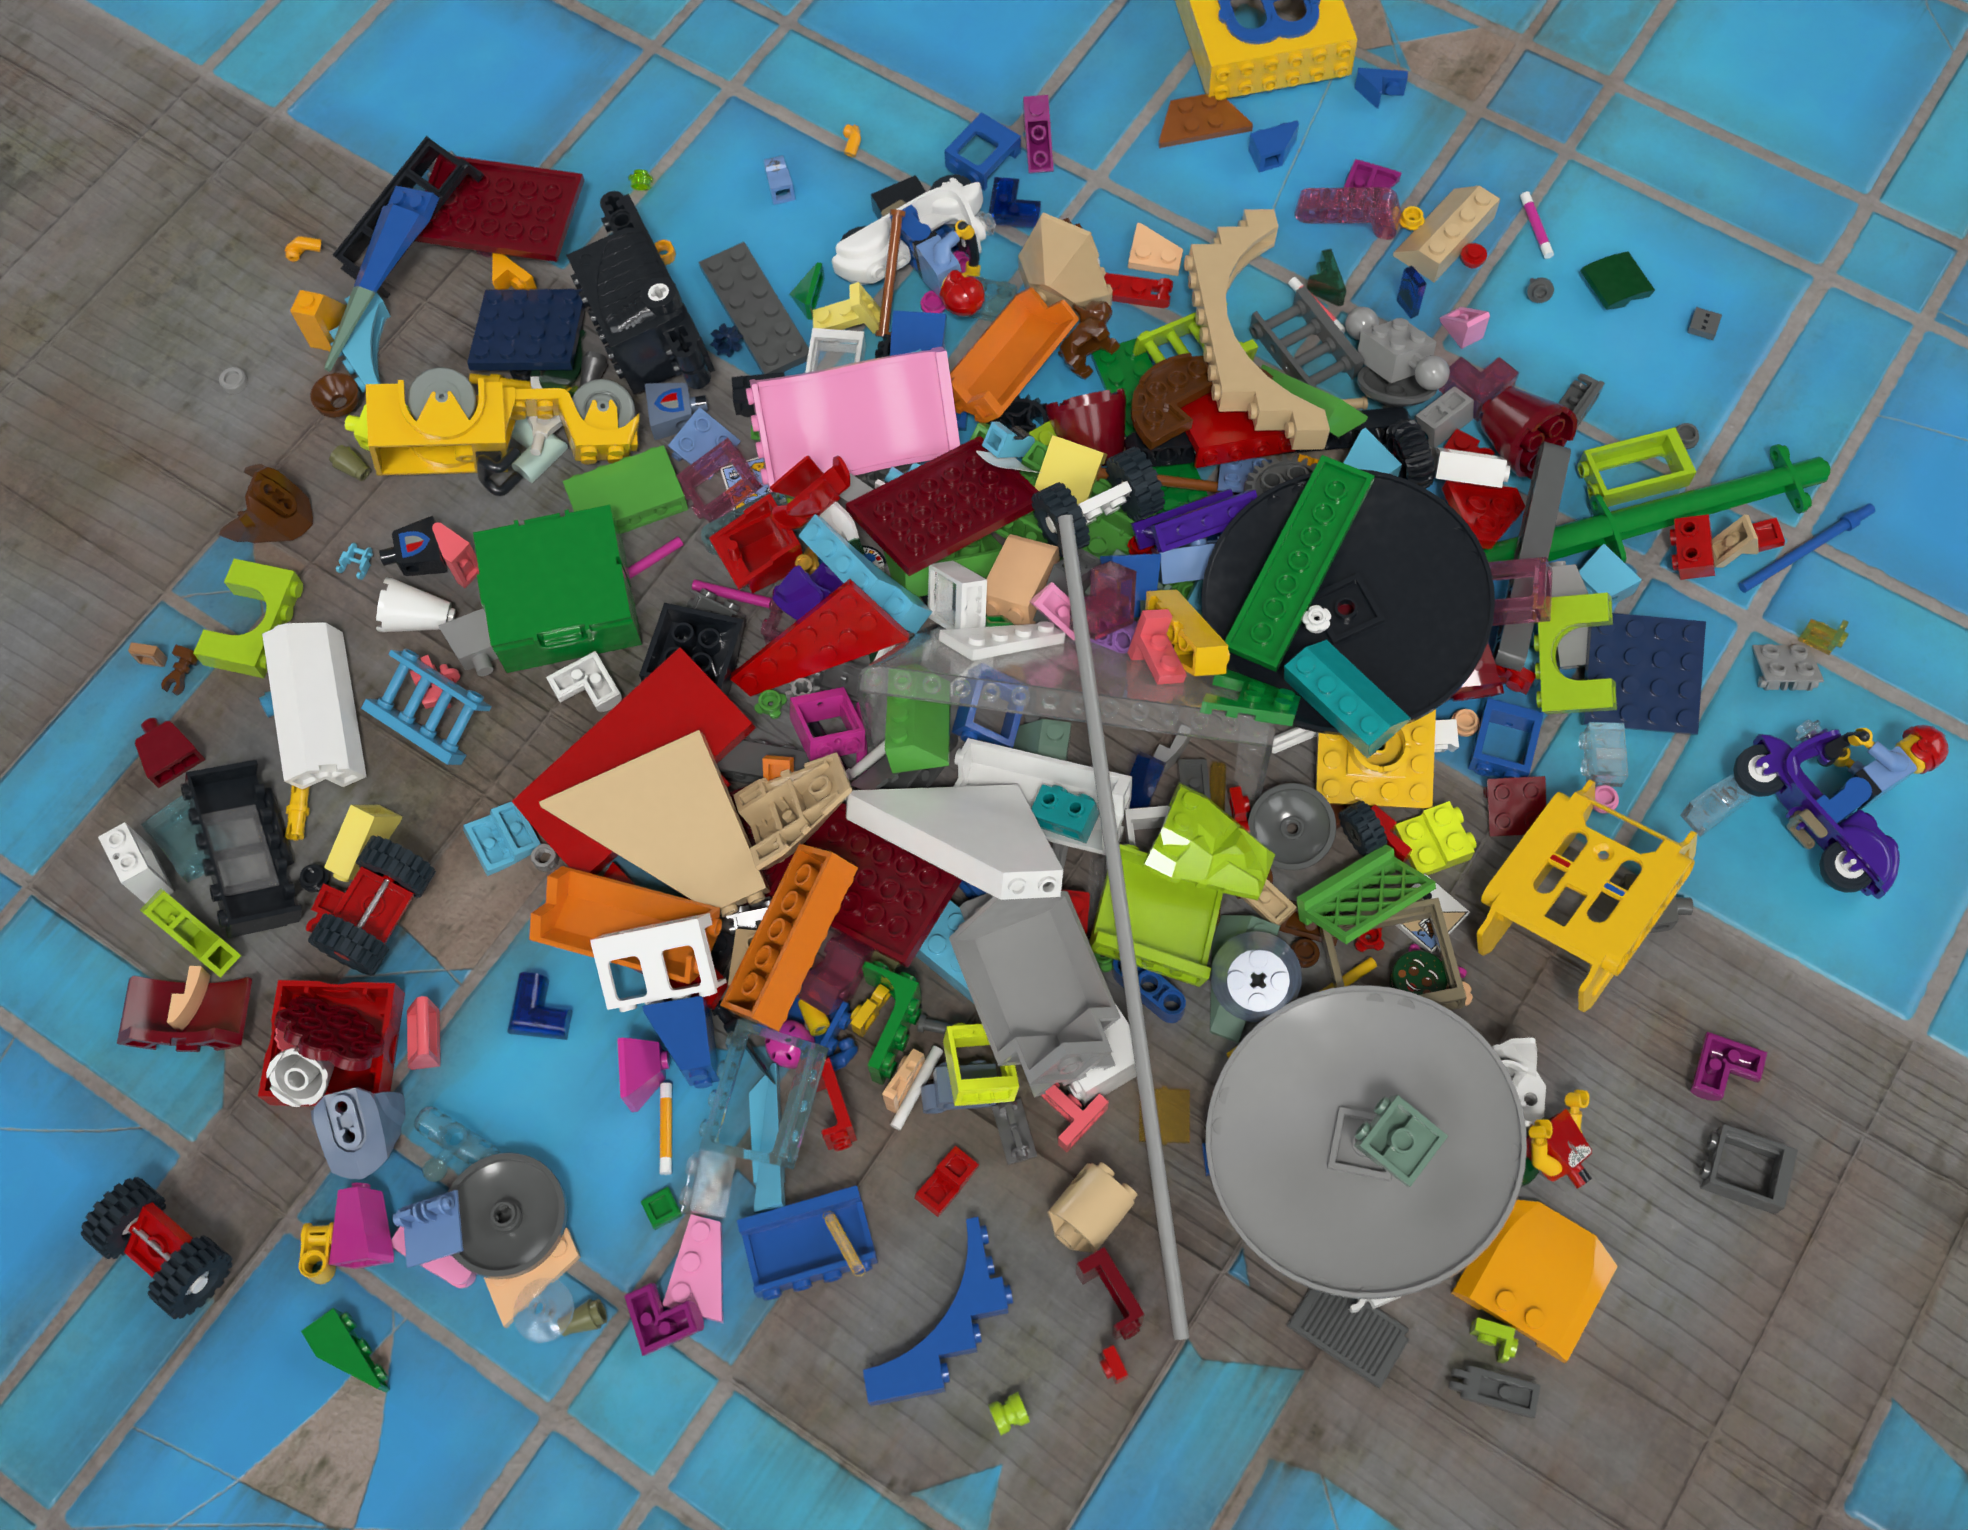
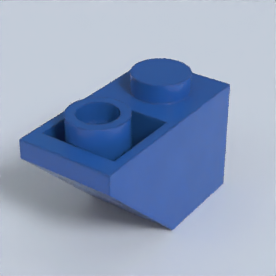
[1248,120,1299,172]

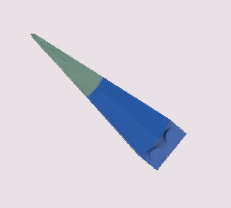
[324,186,439,372]

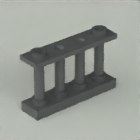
[1250,286,1364,388]

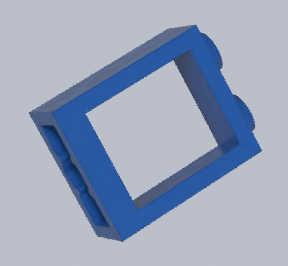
[952,665,1029,748]
[1468,698,1544,778]

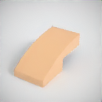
[167,966,210,1031]

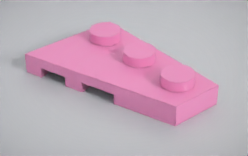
[662,1214,723,1323]

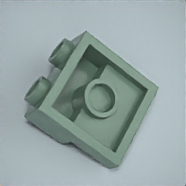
[1353,1095,1448,1187]

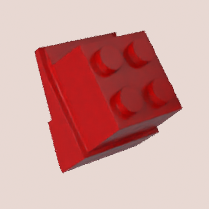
[709,494,803,593]

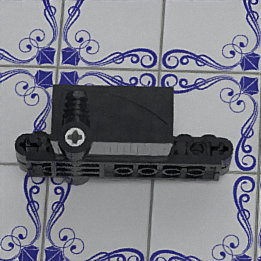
[566,191,715,395]

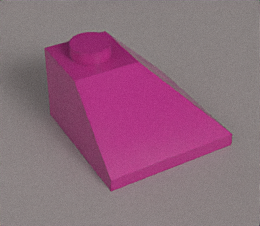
[617,1037,670,1112]

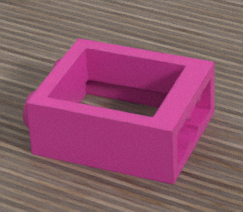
[790,687,865,761]

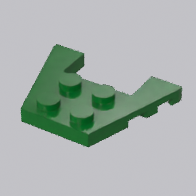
[1200,669,1301,726]

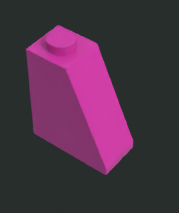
[329,1183,394,1269]

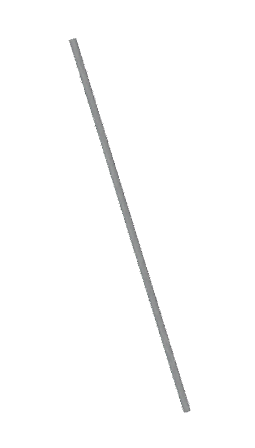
[1058,515,1189,1340]

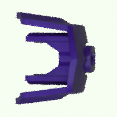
[772,562,843,620]

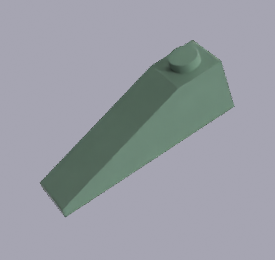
[1012,719,1071,761]
[1210,915,1280,1043]

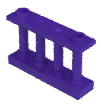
[1131,489,1257,553]

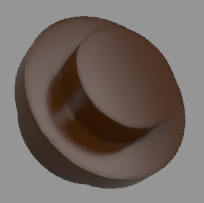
[1291,939,1320,968]

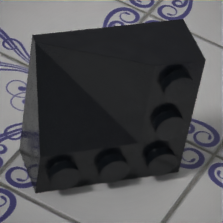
[639,603,744,697]

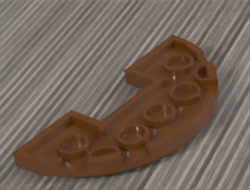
[1131,353,1273,450]

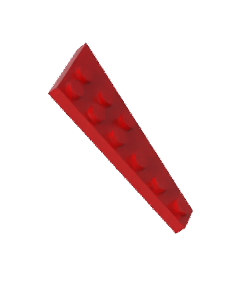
[730,579,910,697]

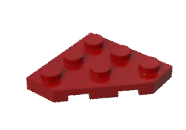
[1442,481,1525,549]

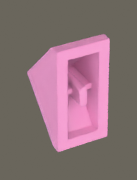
[1439,307,1490,349]

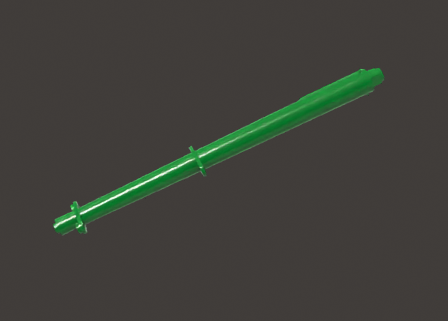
[1483,444,1831,578]

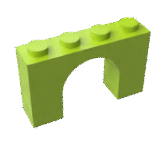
[193,559,303,678]
[1533,592,1617,715]

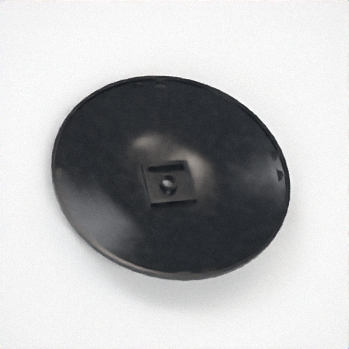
[1202,469,1495,735]

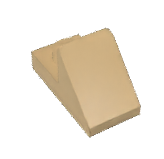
[1712,515,1759,568]

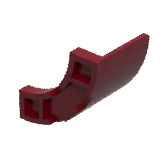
[117,976,252,1052]

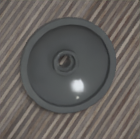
[1357,366,1437,407]
[1248,783,1336,870]

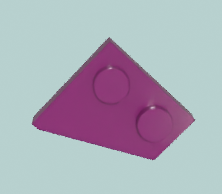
[1339,159,1402,211]

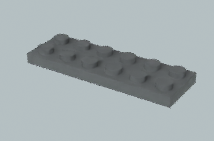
[699,242,809,374]

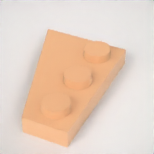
[484,1227,581,1328]

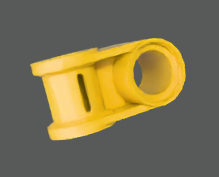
[298,1222,336,1285]

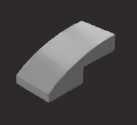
[1147,725,1192,781]

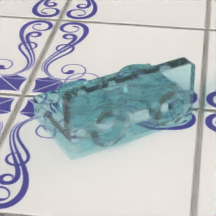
[966,275,1017,322]

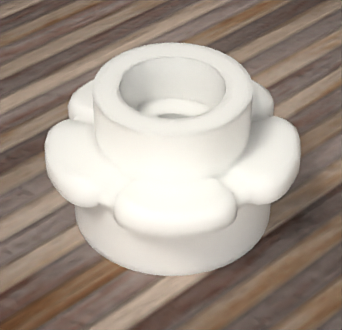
[1302,605,1331,633]

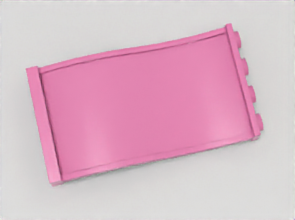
[746,347,960,492]

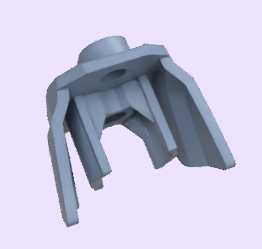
[311,1087,406,1179]

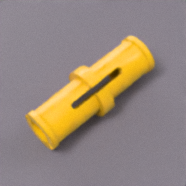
[285,785,310,841]

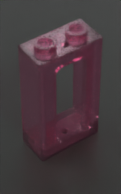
[1488,557,1553,626]

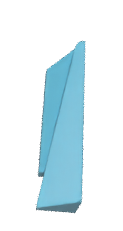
[749,1063,785,1213]

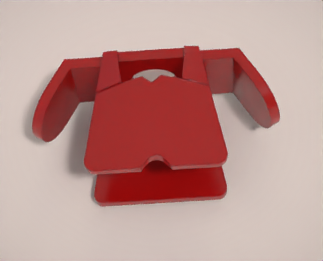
[770,455,850,530]

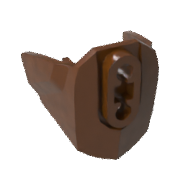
[219,464,313,543]

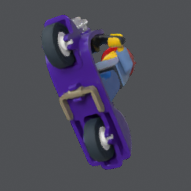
[1733,719,1949,899]

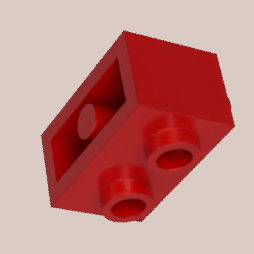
[1670,514,1715,580]

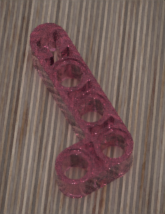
[1295,187,1401,240]

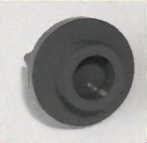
[1527,277,1554,303]

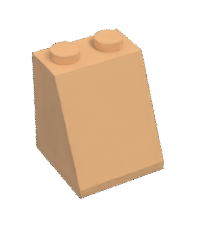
[986,534,1060,625]

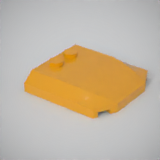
[1451,1200,1618,1363]

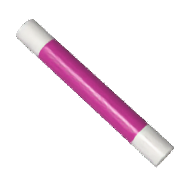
[1520,192,1554,259]

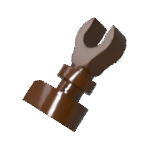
[161,644,198,696]

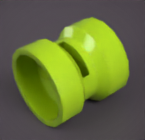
[988,1392,1030,1435]

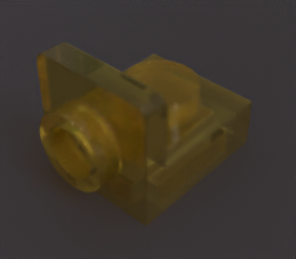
[1798,619,1849,655]

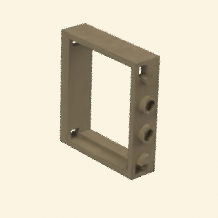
[1320,897,1467,1010]

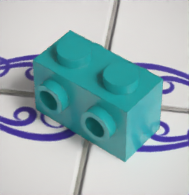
[1031,784,1100,843]

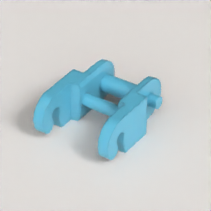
[336,543,373,580]

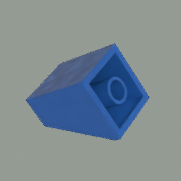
[643,996,720,1088]

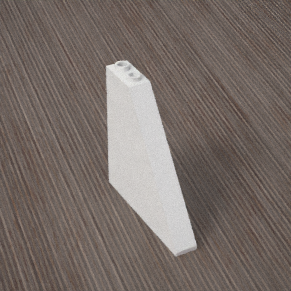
[846,785,1063,900]

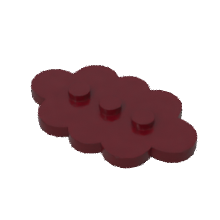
[274,997,385,1071]

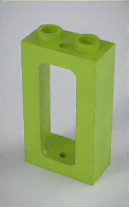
[1577,427,1696,507]

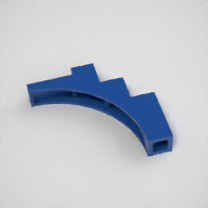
[863,1217,1013,1406]

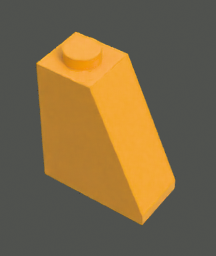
[290,290,347,351]

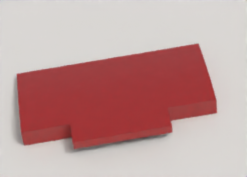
[511,647,756,875]

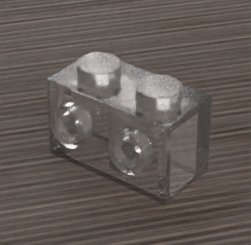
[1579,722,1629,787]

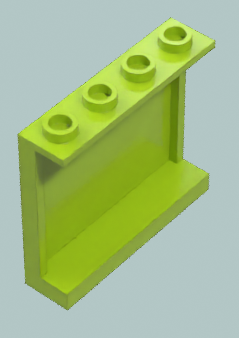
[1089,844,1223,987]

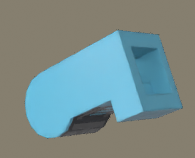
[982,422,1035,458]

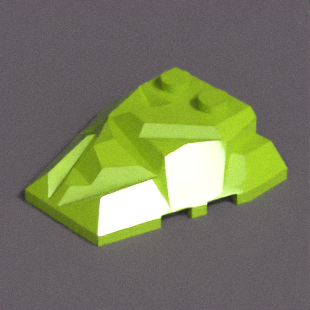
[1142,782,1275,900]

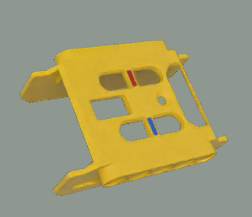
[1477,779,1697,1012]

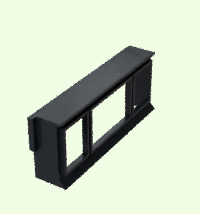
[333,136,484,298]

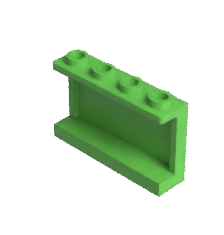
[563,445,689,534]

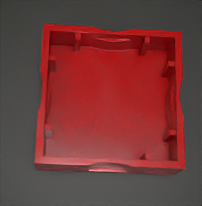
[258,980,405,1107]

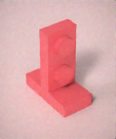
[1127,609,1187,685]
[1040,1083,1109,1153]

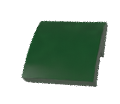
[1580,251,1655,310]

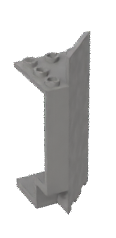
[949,891,1121,1098]

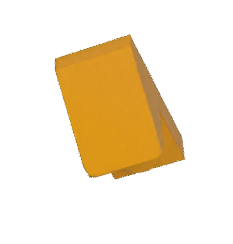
[492,253,537,290]

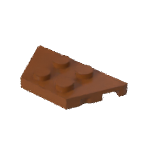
[1159,94,1253,148]

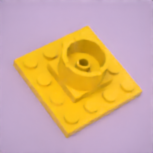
[1315,709,1436,809]

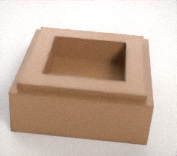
[128,642,168,667]

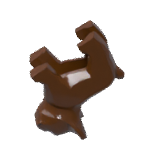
[1058,300,1120,379]

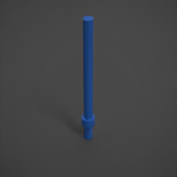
[1739,503,1876,593]

